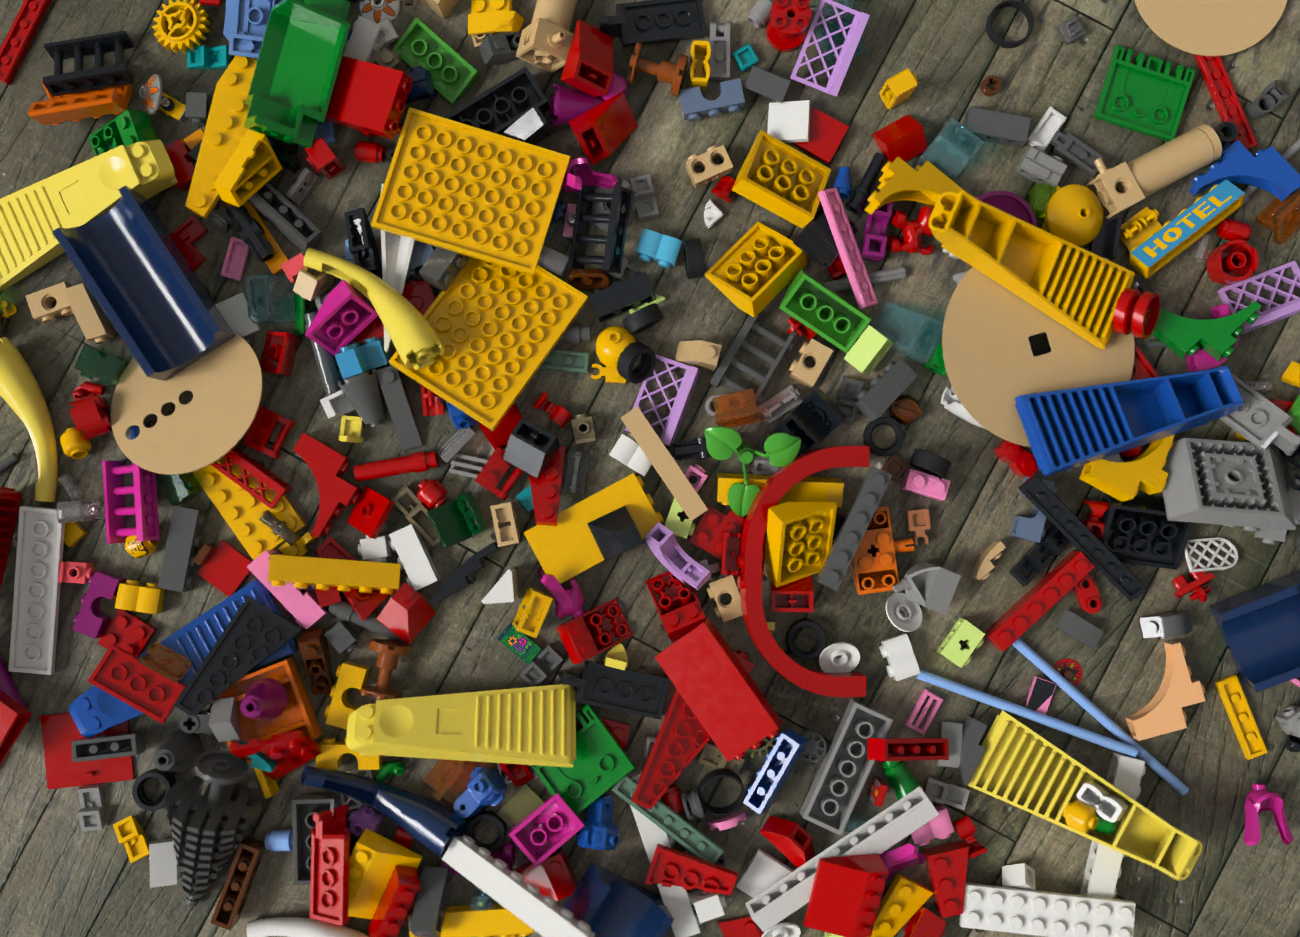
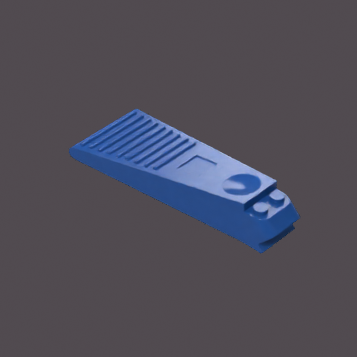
[1015,365,1245,477]
[69,578,298,738]

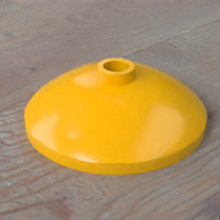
[1045,184,1103,246]

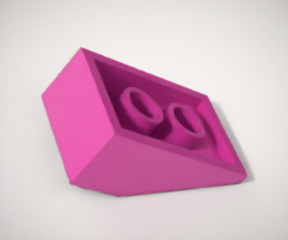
[305,279,378,356]
[509,792,585,867]

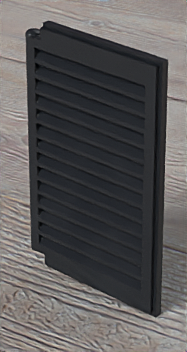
[793,207,858,268]

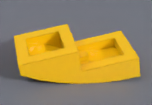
[113,815,149,863]

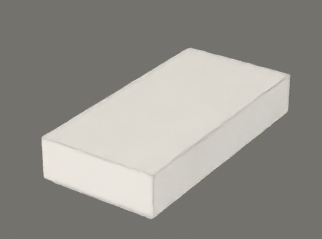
[1027,106,1067,150]

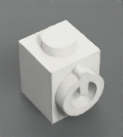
[358,535,392,562]

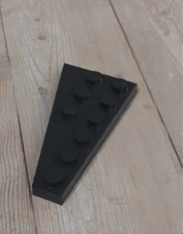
[174,596,302,716]

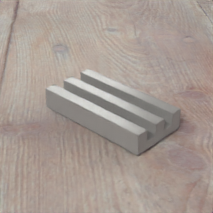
[437,426,475,463]
[449,453,488,478]

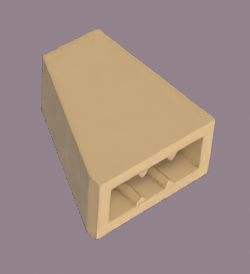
[63,283,115,344]
[675,340,722,371]

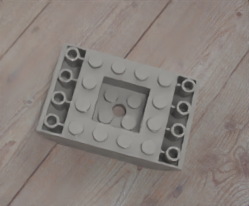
[1162,438,1296,530]

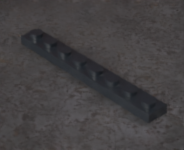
[1018,474,1147,602]

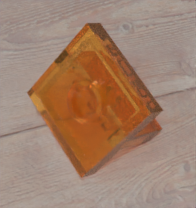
[1256,190,1300,245]
[713,389,762,428]
[423,759,476,805]

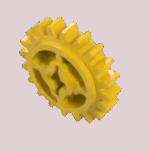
[152,0,210,54]

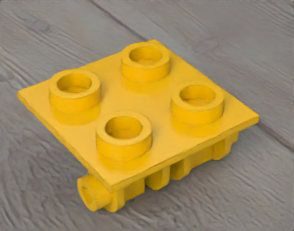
[1120,206,1162,252]

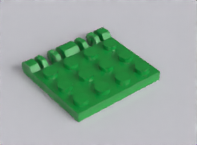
[1093,44,1195,142]
[531,704,636,815]

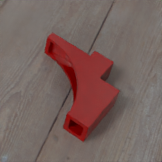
[293,433,362,538]

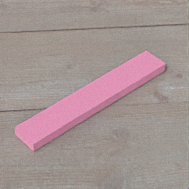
[818,187,878,310]

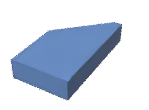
[298,122,337,149]

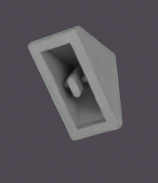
[209,696,241,742]

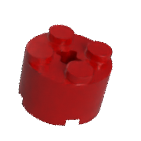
[1206,239,1259,285]
[69,393,113,441]

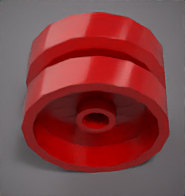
[1113,288,1161,339]

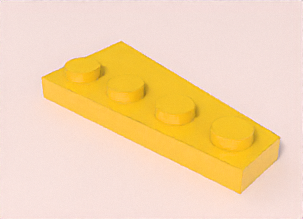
[871,874,933,937]

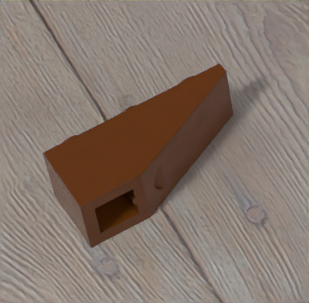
[298,627,334,695]

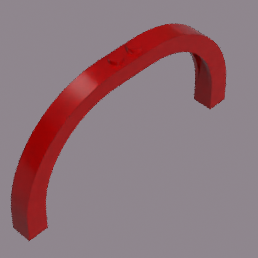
[737,446,870,697]

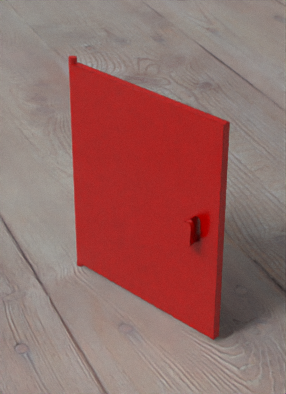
[38,712,135,789]

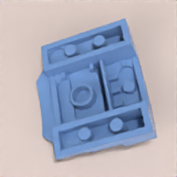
[223,0,283,59]

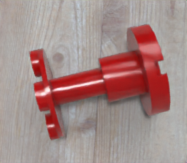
[766,0,812,52]

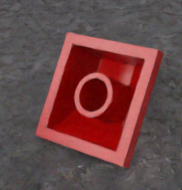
[376,582,436,645]

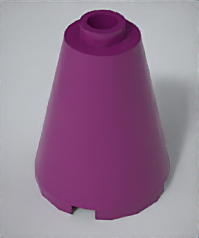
[549,83,603,126]
[241,678,288,721]

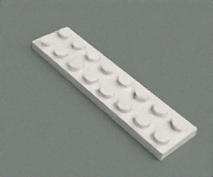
[9,506,66,675]
[959,883,1136,937]

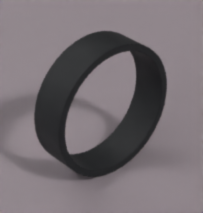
[986,0,1034,49]
[698,769,745,816]

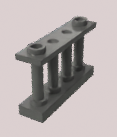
[709,315,795,408]

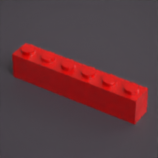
[984,551,1095,652]

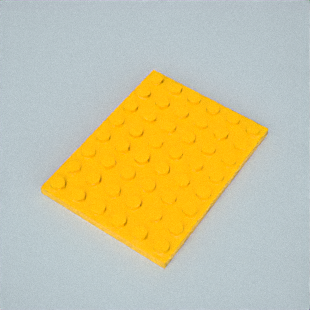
[371,107,570,276]
[388,257,588,431]

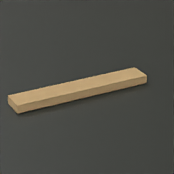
[621,406,708,521]

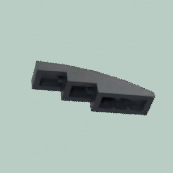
[344,207,383,280]
[1009,524,1070,587]
[430,542,499,605]

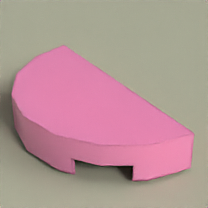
[706,810,747,831]

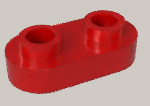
[1073,574,1103,614]

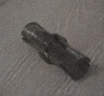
[259,510,300,547]

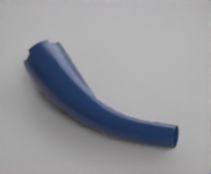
[301,765,468,858]

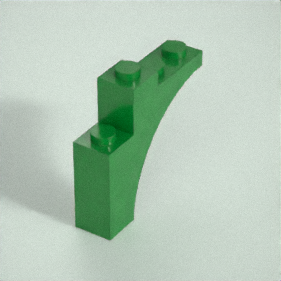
[1152,301,1261,362]

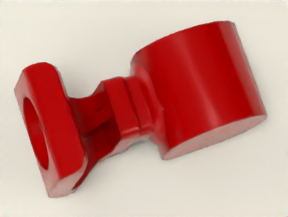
[533,391,573,428]
[1083,499,1108,539]
[952,815,987,859]

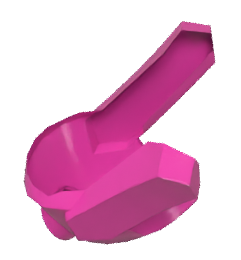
[562,157,619,193]
[537,566,584,619]
[1244,783,1294,846]
[879,843,925,882]

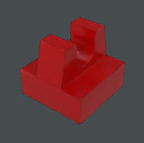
[711,176,738,203]

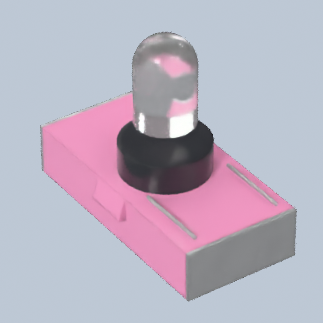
[563,203,577,239]

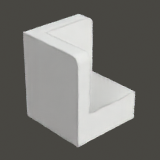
[320,390,355,420]
[1002,863,1036,890]

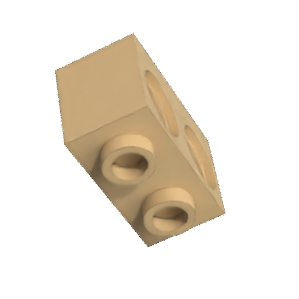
[685,145,733,189]
[490,502,521,547]

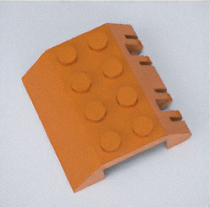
[27,66,133,125]

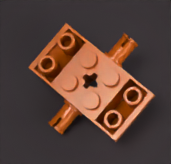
[846,506,914,595]

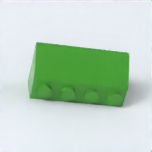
[779,269,871,353]

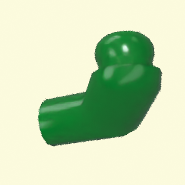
[375,761,405,782]

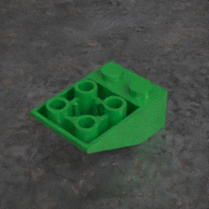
[89,109,157,156]

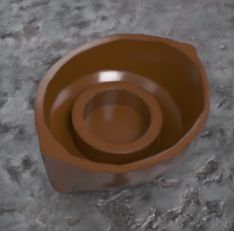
[889,395,923,425]

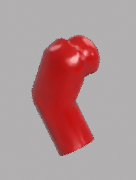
[72,381,106,400]

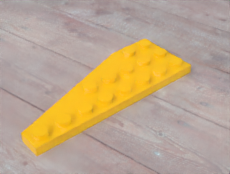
[185,56,257,219]
[191,455,307,561]

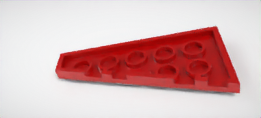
[630,688,711,810]

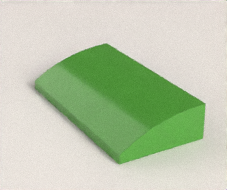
[392,17,482,104]

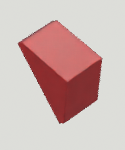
[499,763,535,788]

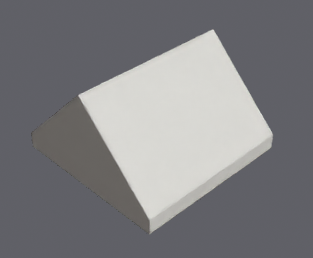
[481,567,518,604]

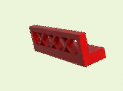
[210,446,293,509]

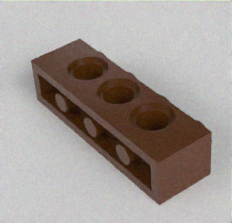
[210,836,266,930]

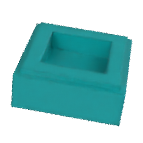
[732,43,760,73]

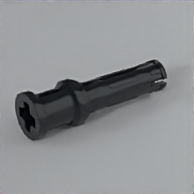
[845,153,887,215]

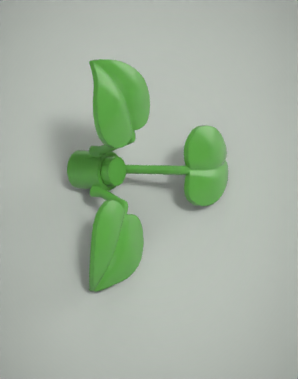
[704,426,801,516]

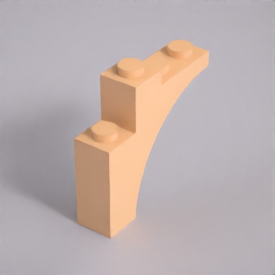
[1125,640,1205,741]

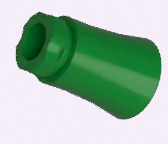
[881,761,924,800]

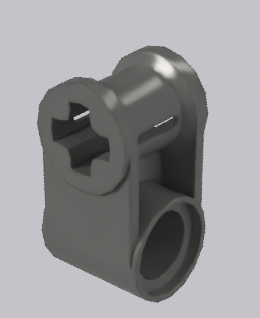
[1247,80,1290,119]
[180,710,214,734]

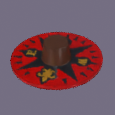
[1053,658,1082,687]

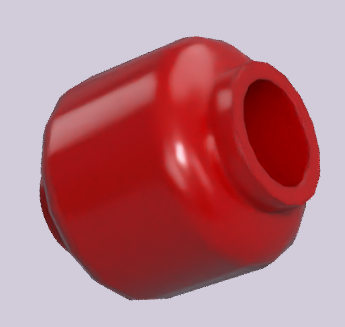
[417,479,448,509]

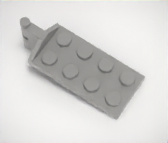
[1217,365,1300,456]

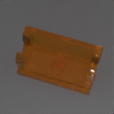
[139,642,193,683]

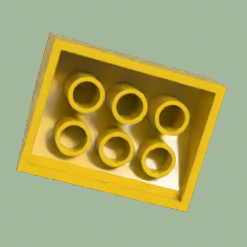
[732,130,831,229]
[705,222,807,318]
[763,502,837,588]
[348,828,423,919]

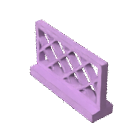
[790,0,870,97]
[1217,261,1300,335]
[625,354,701,448]

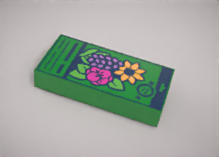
[497,622,542,665]

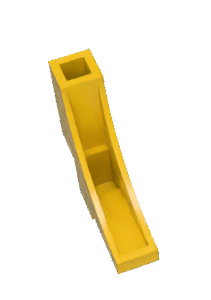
[865,157,966,215]
[1079,434,1175,502]

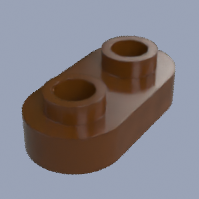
[568,269,609,290]

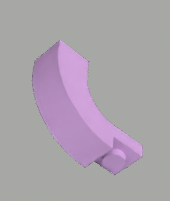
[645,522,712,590]

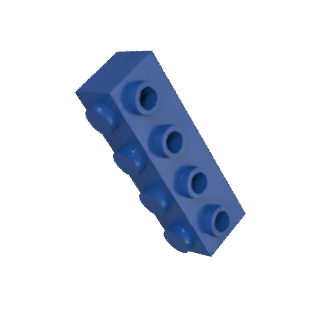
[743,729,808,815]

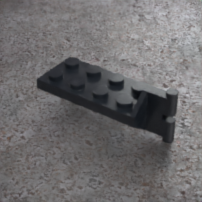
[599,0,707,47]
[558,660,670,720]

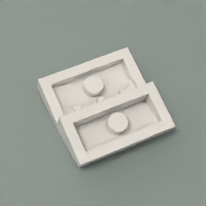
[736,849,794,898]

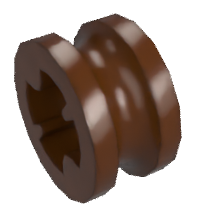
[980,75,1001,97]

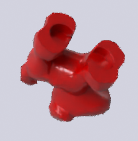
[886,205,934,255]

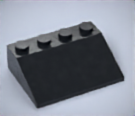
[1100,494,1194,570]

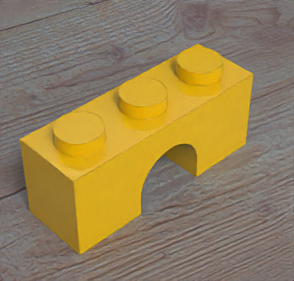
[324,660,371,730]
[316,738,384,770]

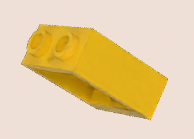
[512,586,553,638]

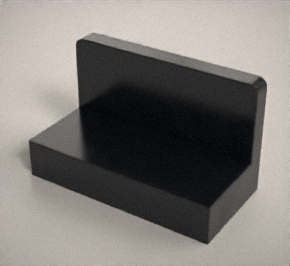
[1089,217,1122,261]

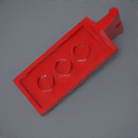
[310,804,350,926]

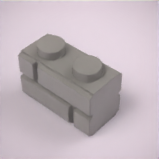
[1015,146,1067,191]

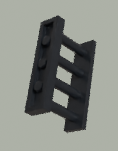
[43,31,134,97]
[568,185,632,274]

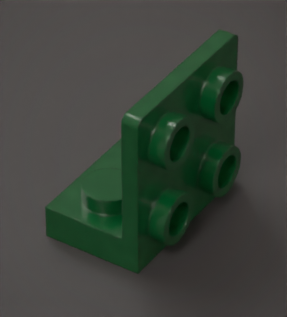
[427,491,489,549]

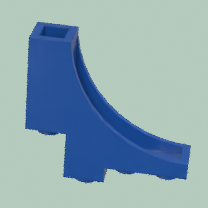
[1188,140,1300,202]

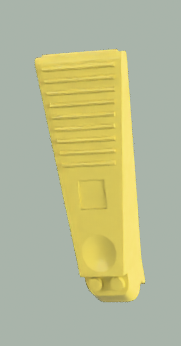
[0,139,178,290]
[346,684,576,767]
[968,710,1203,881]

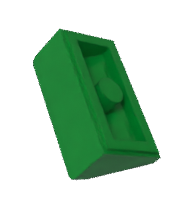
[294,294,310,337]

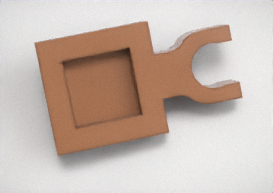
[906,509,931,545]

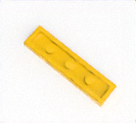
[1214,674,1268,760]

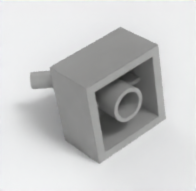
[892,561,961,615]

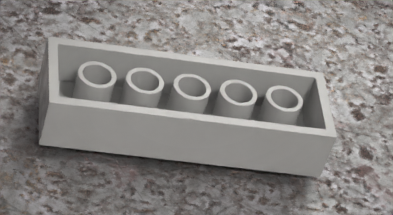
[800,699,893,836]

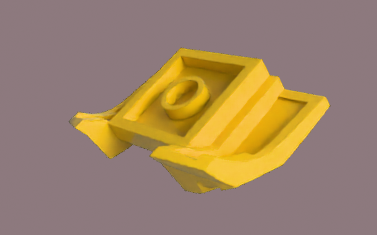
[468,0,524,35]

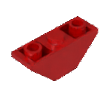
[759,816,815,868]

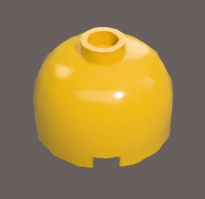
[595,326,636,368]

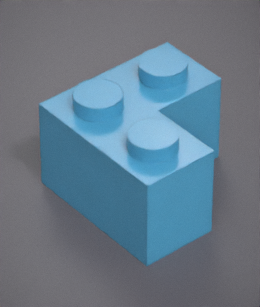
[335,336,392,379]

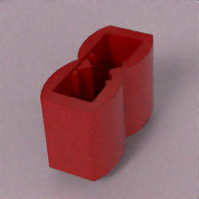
[994,439,1039,478]

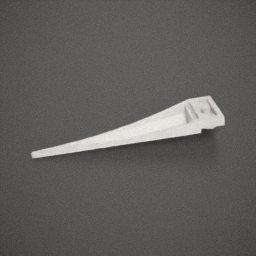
[380,183,416,353]

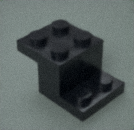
[769,387,847,457]

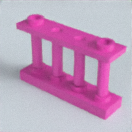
[102,461,160,544]

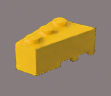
[213,129,283,207]

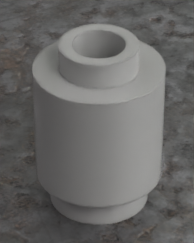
[747,0,774,29]

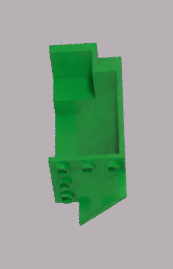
[244,0,351,148]

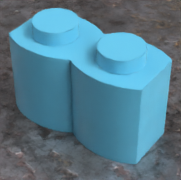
[636,228,683,269]

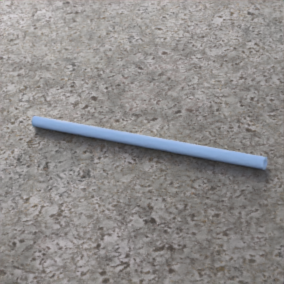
[1012,638,1189,796]
[916,669,1138,758]

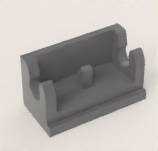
[744,66,791,103]

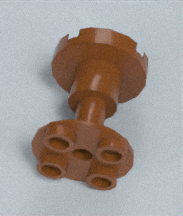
[627,42,689,97]
[360,638,411,700]

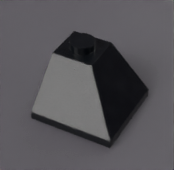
[587,506,644,561]

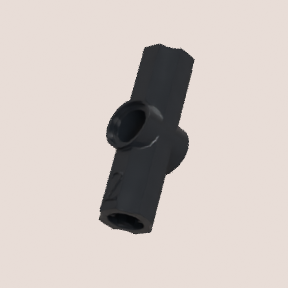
[226,204,276,263]
[673,437,712,461]

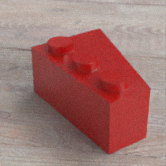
[922,840,969,918]

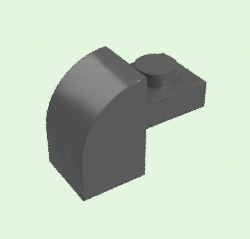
[1140,610,1193,638]

